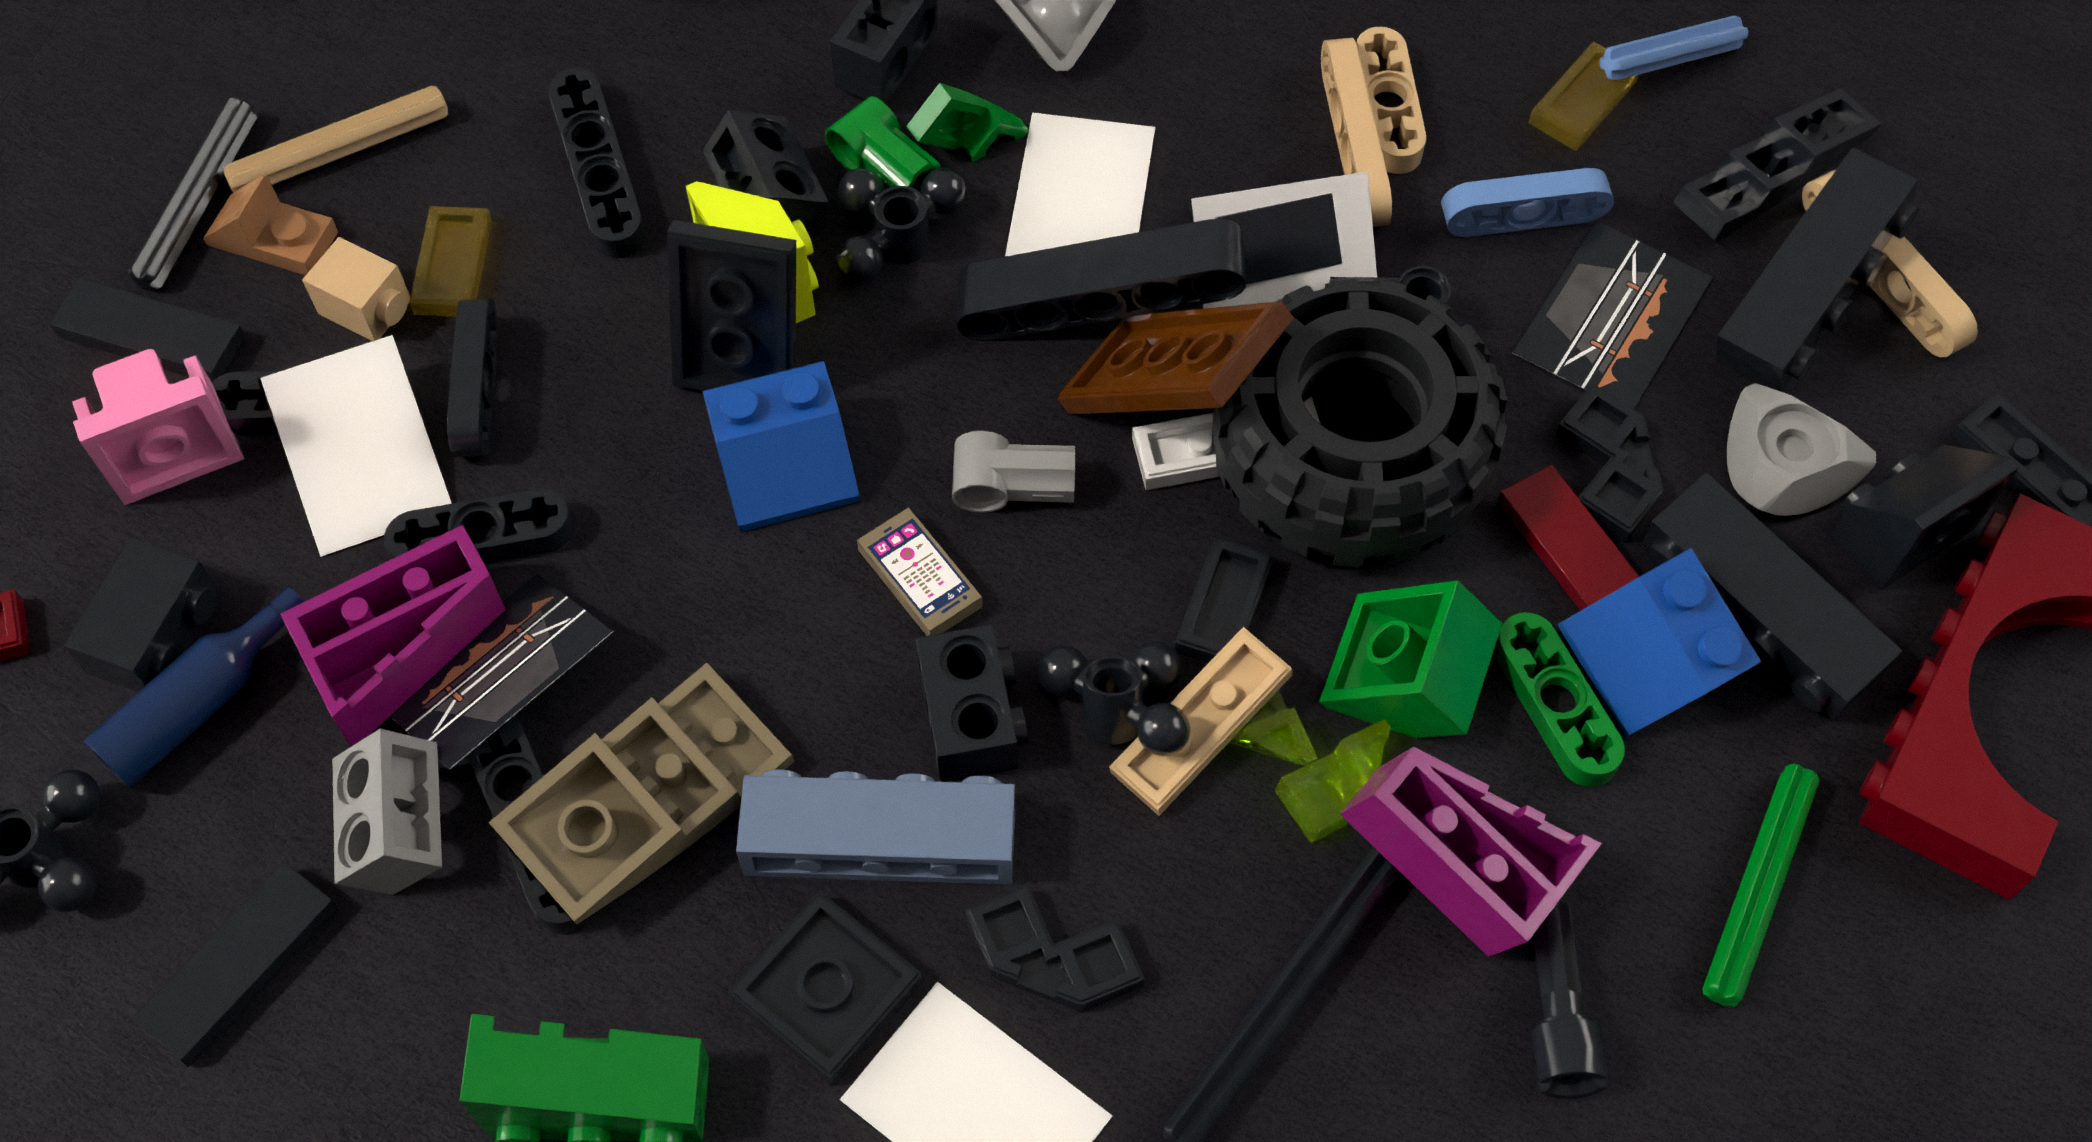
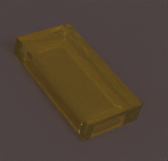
[1528,41,1639,151]
[409,206,492,316]

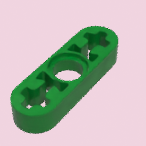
[1494,612,1625,787]

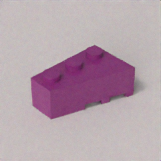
[280,525,506,747]
[1340,747,1602,957]

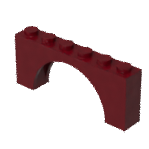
[1858,494,2092,900]

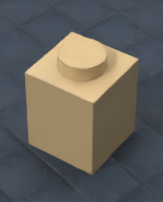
[302,237,411,341]

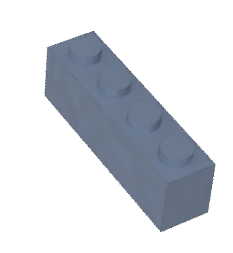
[736,769,1015,885]

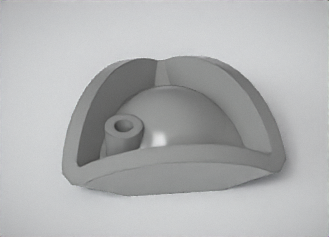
[995,0,1116,71]
[1727,383,1876,516]

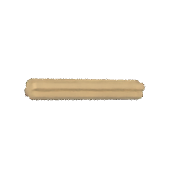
[223,86,448,192]

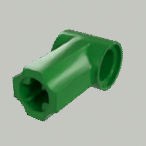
[825,96,940,193]

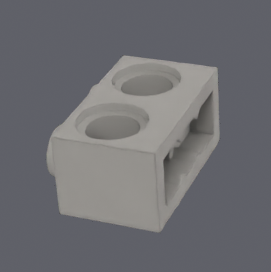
[332,728,442,895]

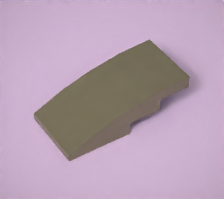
[489,663,795,924]

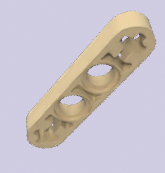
[1321,38,1392,227]
[1802,170,1978,357]

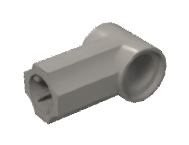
[952,431,1075,513]

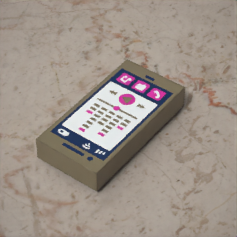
[857,507,982,636]

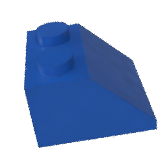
[703,361,860,532]
[1557,548,1761,737]

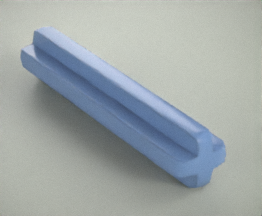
[1600,16,1748,81]

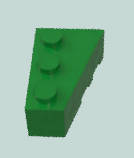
[459,1014,710,1142]

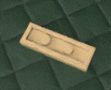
[1109,627,1292,816]

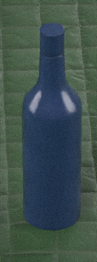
[83,587,304,789]

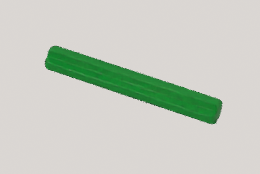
[1702,764,1820,1008]

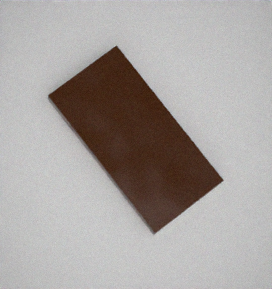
[1057,302,1294,414]

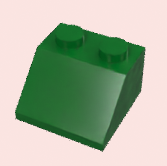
[1319,580,1502,738]

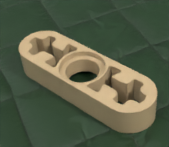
[1356,27,1426,174]

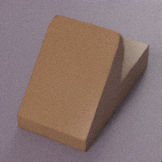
[203,175,338,275]

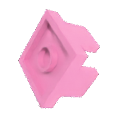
[72,349,244,505]

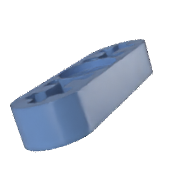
[1441,168,1614,237]

